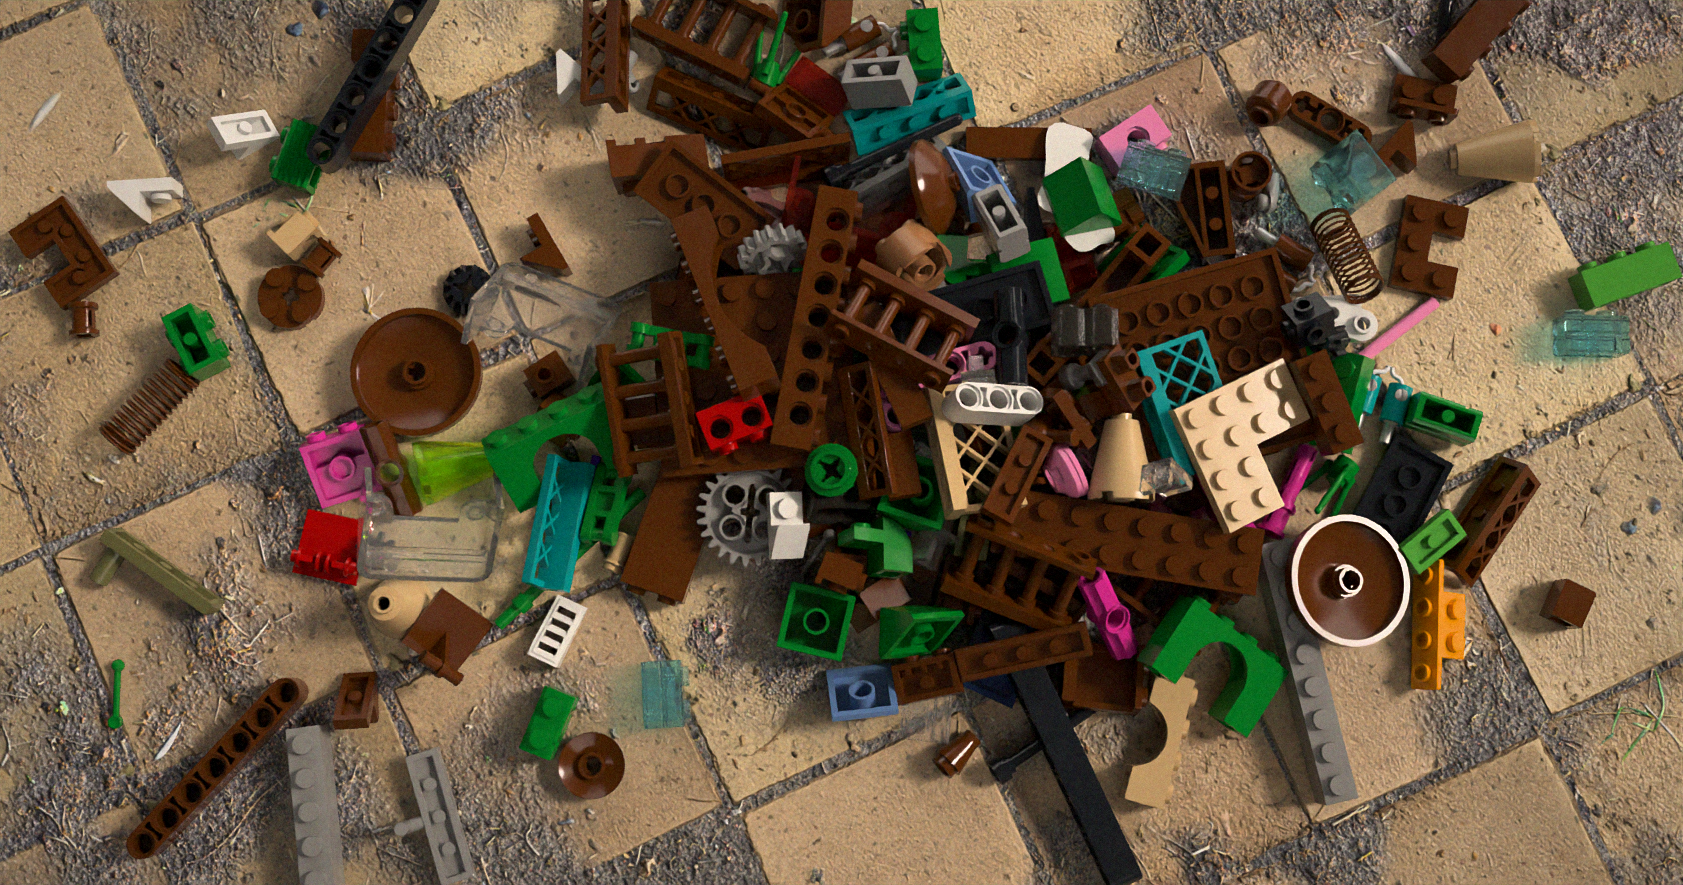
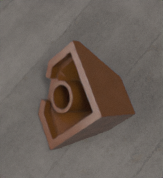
[781,0,853,53]

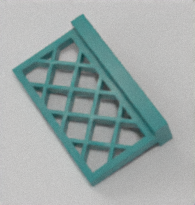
[1135,330,1223,482]

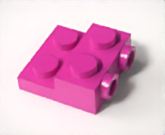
[299,420,383,509]

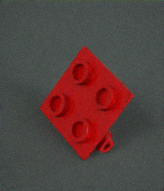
[290,509,372,586]

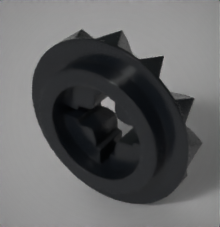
[443,264,494,315]

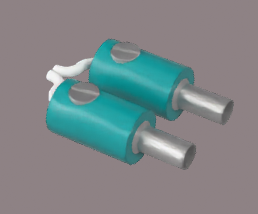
[1359,365,1413,445]

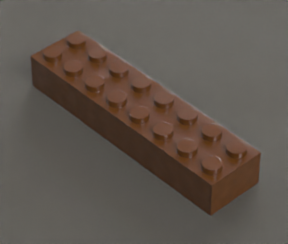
[988,491,1265,596]

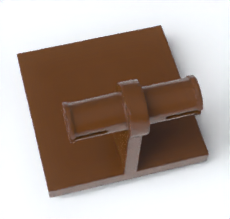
[400,588,494,686]

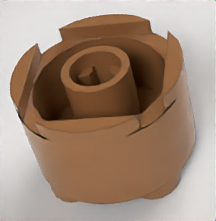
[874,219,952,292]

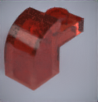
[1043,222,1098,295]

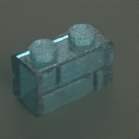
[1117,139,1192,202]
[1552,309,1630,358]
[641,660,691,729]

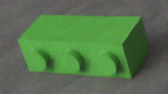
[1568,241,1683,314]

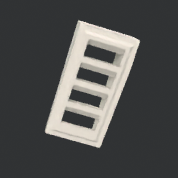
[527,595,588,668]

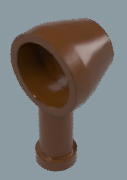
[1025,412,1080,446]

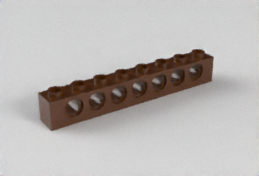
[770,184,864,455]

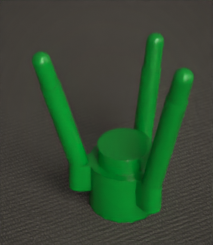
[750,11,802,87]
[1299,454,1360,517]

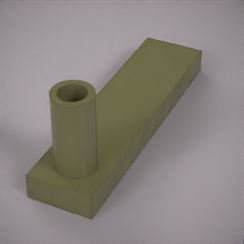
[89,527,226,615]

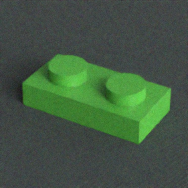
[1398,509,1467,575]

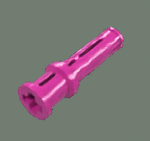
[1256,444,1318,540]

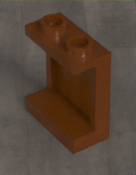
[1058,643,1149,716]

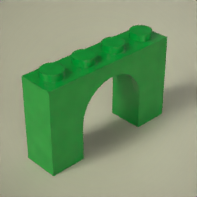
[481,382,636,513]
[1137,594,1289,738]

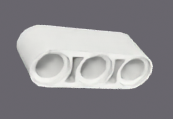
[942,382,1044,426]

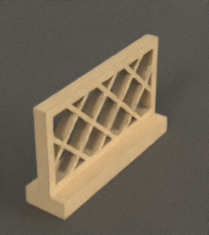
[922,380,1028,520]

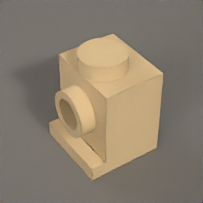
[266,210,324,262]

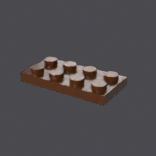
[633,139,776,271]

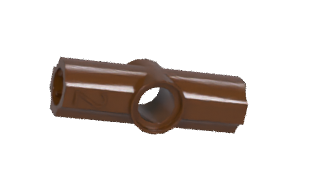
[359,419,424,520]

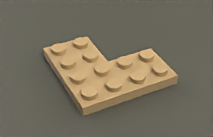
[1169,358,1310,534]

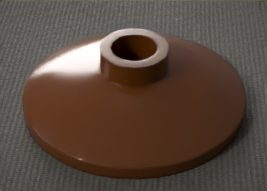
[558,732,625,799]

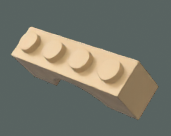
[1119,672,1198,810]

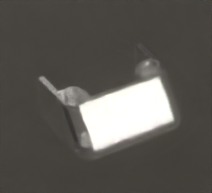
[461,263,622,390]
[356,467,505,583]

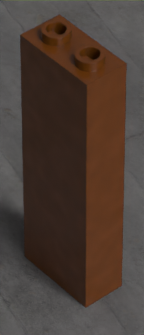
[620,466,728,607]

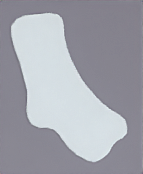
[1037,123,1115,252]

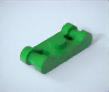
[625,321,715,370]
[580,463,633,547]

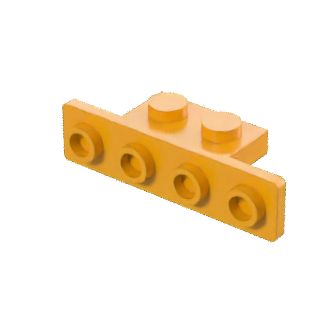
[1411,559,1466,690]

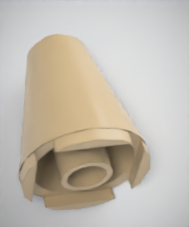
[1448,119,1542,183]
[1087,413,1155,504]
[368,574,433,640]

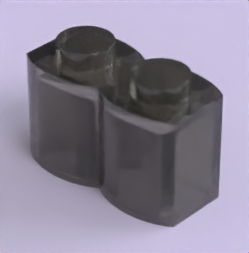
[1050,304,1119,357]
[802,473,877,525]

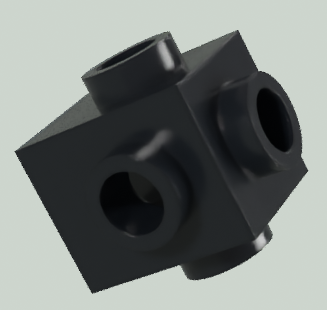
[1279,291,1336,350]

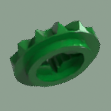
[805,443,859,497]

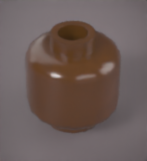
[1245,80,1293,127]

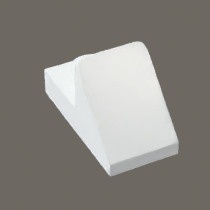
[556,48,607,108]
[206,110,280,160]
[107,177,183,224]
[766,491,810,560]

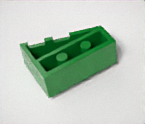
[1305,346,1375,455]

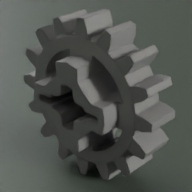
[737,223,808,275]

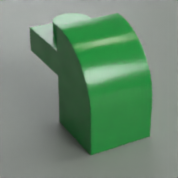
[936,232,990,284]
[838,517,913,580]

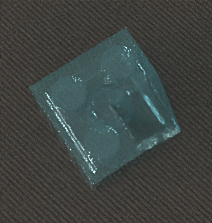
[1309,129,1397,216]

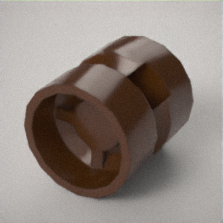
[1226,151,1273,203]

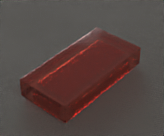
[784,55,849,117]

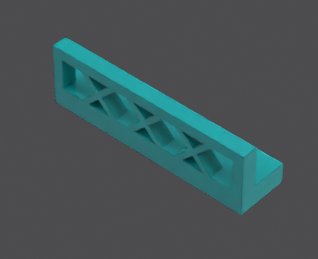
[842,72,977,156]
[521,454,595,593]

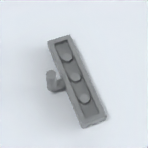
[394,747,476,885]

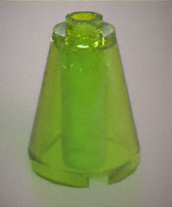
[411,441,496,506]

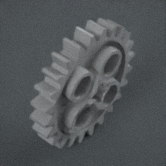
[696,470,803,567]

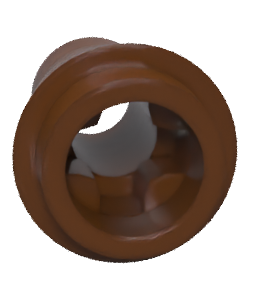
[932,730,981,779]

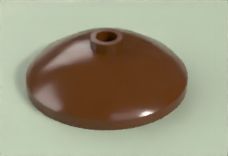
[909,139,961,236]

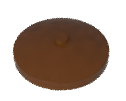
[350,308,483,438]
[1285,514,1410,647]

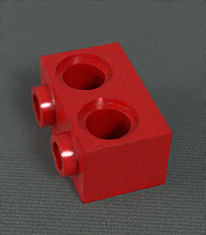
[695,395,773,456]

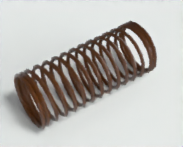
[1310,207,1385,304]
[99,358,199,456]

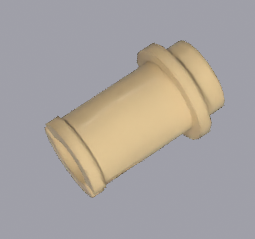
[602,531,635,575]

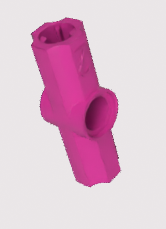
[1077,567,1139,660]

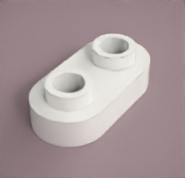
[1325,299,1378,344]

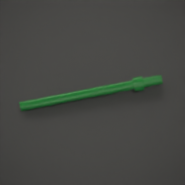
[493,487,647,630]

